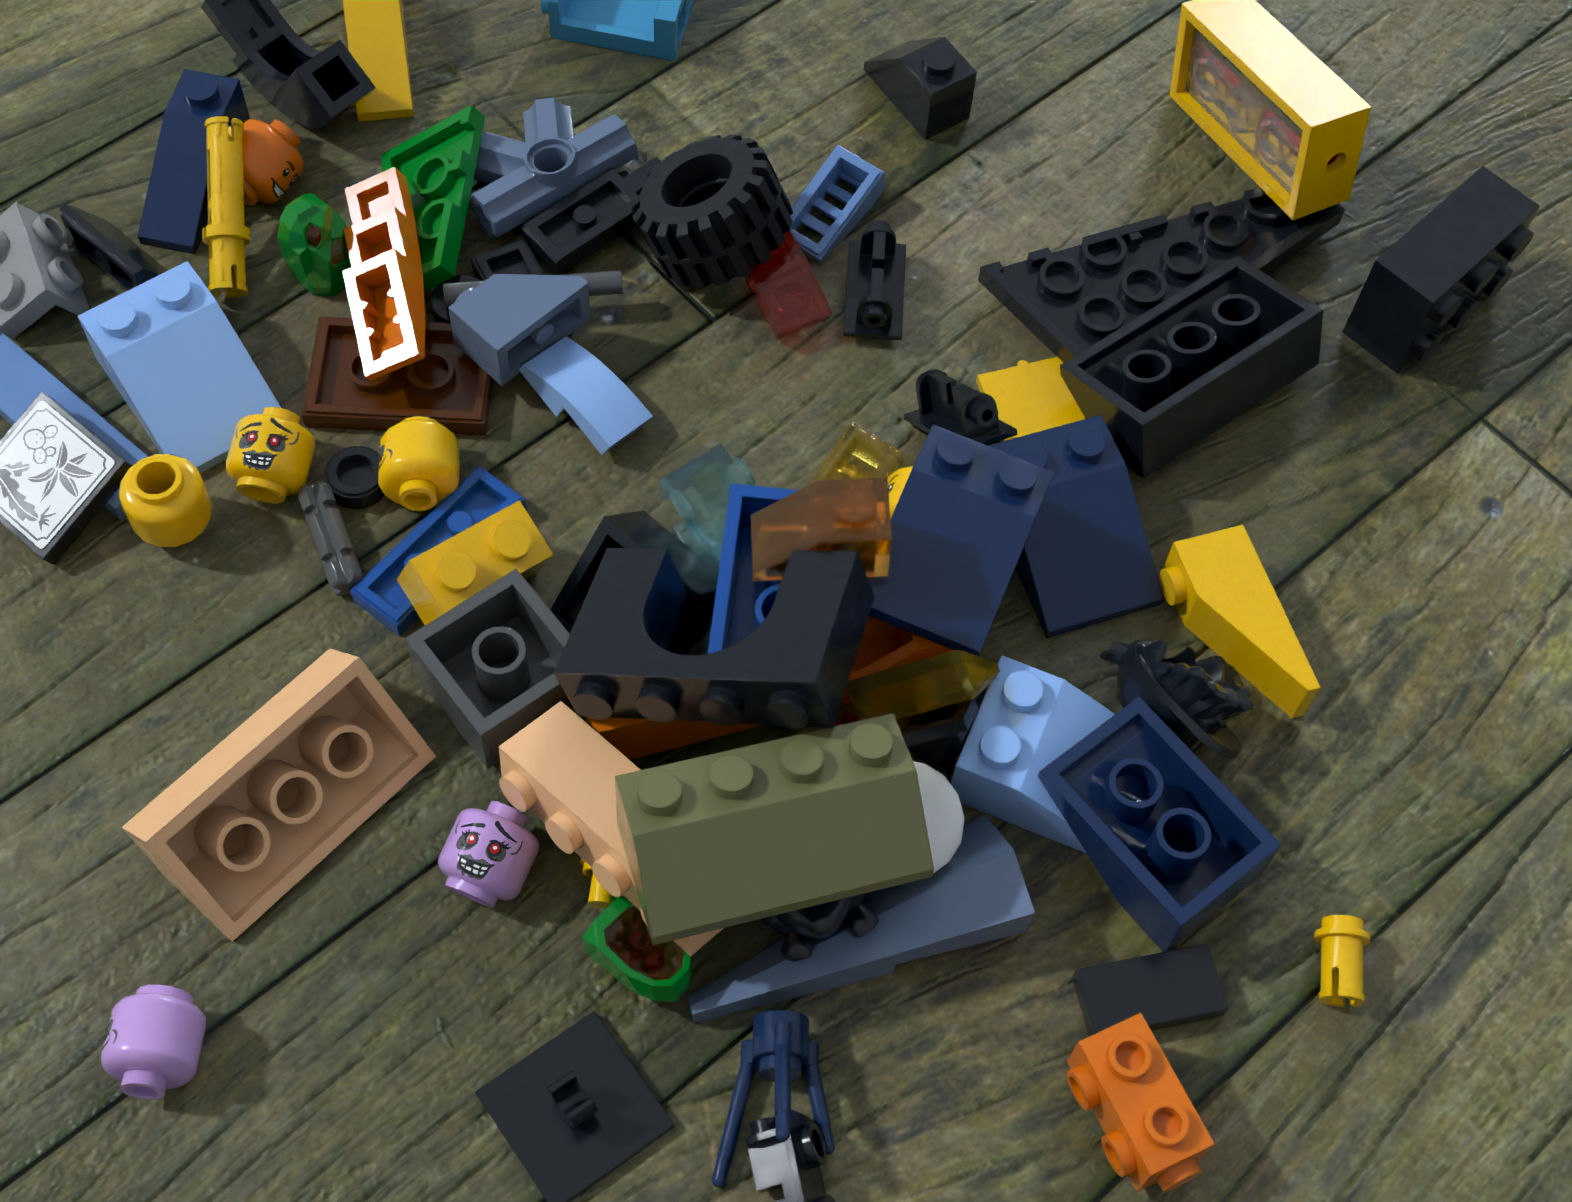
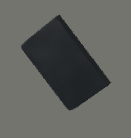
[59,204,168,291]

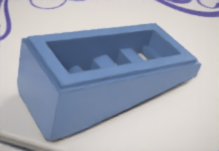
[784,145,885,265]

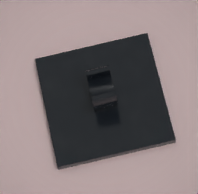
[475,1011,675,1202]

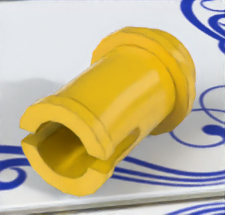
[1314,915,1371,1007]

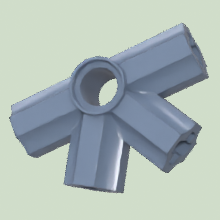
[469,97,638,239]

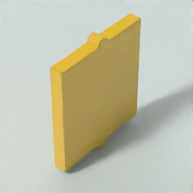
[976,357,1085,442]

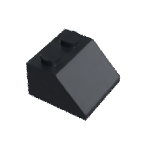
[550,510,719,655]

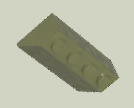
[615,713,934,945]

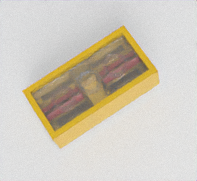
[1169,0,1371,220]

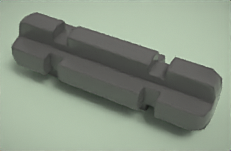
[298,482,364,596]

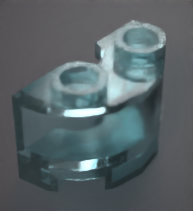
[659,443,756,568]

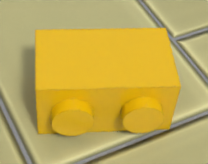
[397,500,554,625]

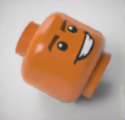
[242,119,305,206]

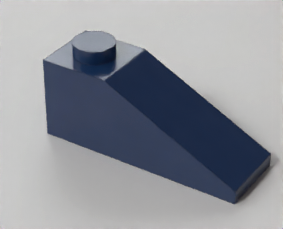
[138,69,250,254]

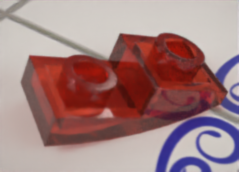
[744,231,832,340]

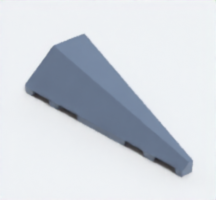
[687,815,1035,1023]

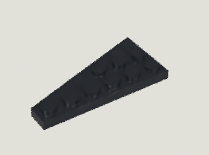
[978,187,1345,363]

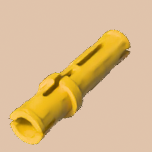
[202,116,251,298]

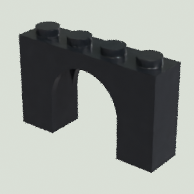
[554,548,874,729]

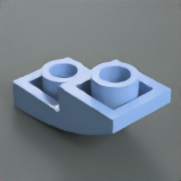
[519,336,653,455]

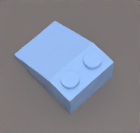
[77,261,281,473]
[951,655,1115,854]

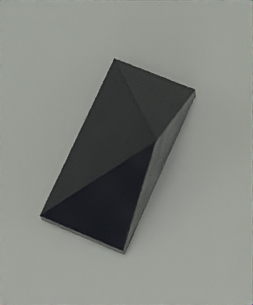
[902,668,993,777]

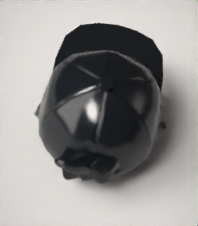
[1100,639,1254,759]

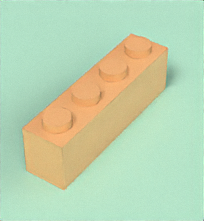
[499,701,724,957]

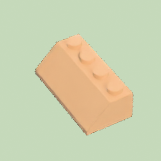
[122,649,436,942]

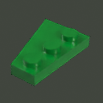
[381,105,485,292]

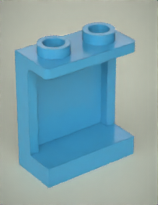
[541,0,695,61]

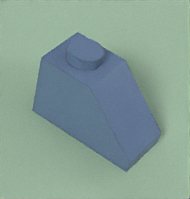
[448,274,591,386]

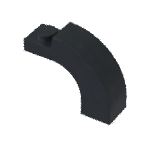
[201,0,376,128]

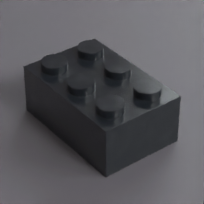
[1342,166,1540,373]

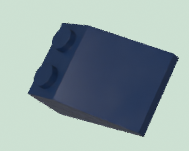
[988,415,1164,638]
[867,424,1054,659]
[1038,697,1281,952]

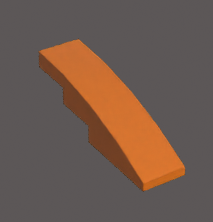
[342,167,426,380]

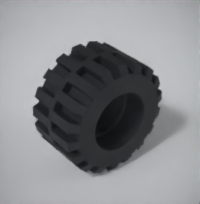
[631,134,793,288]

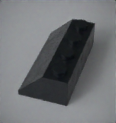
[1060,256,1323,478]

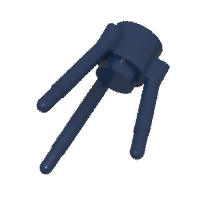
[712,1010,835,1187]

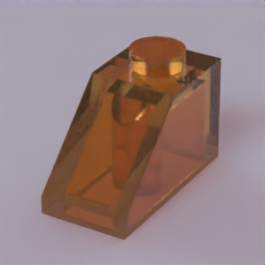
[751,478,892,581]

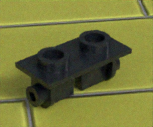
[843,220,906,341]
[904,369,1018,446]
[746,1109,835,1202]

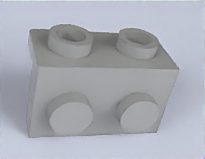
[0,202,89,339]

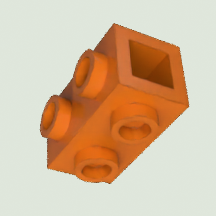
[1066,1013,1215,1193]

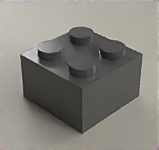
[405,569,575,769]

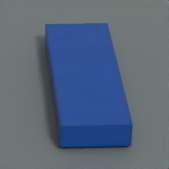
[350,466,527,637]

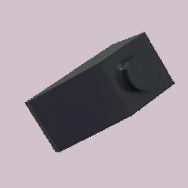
[864,37,977,140]

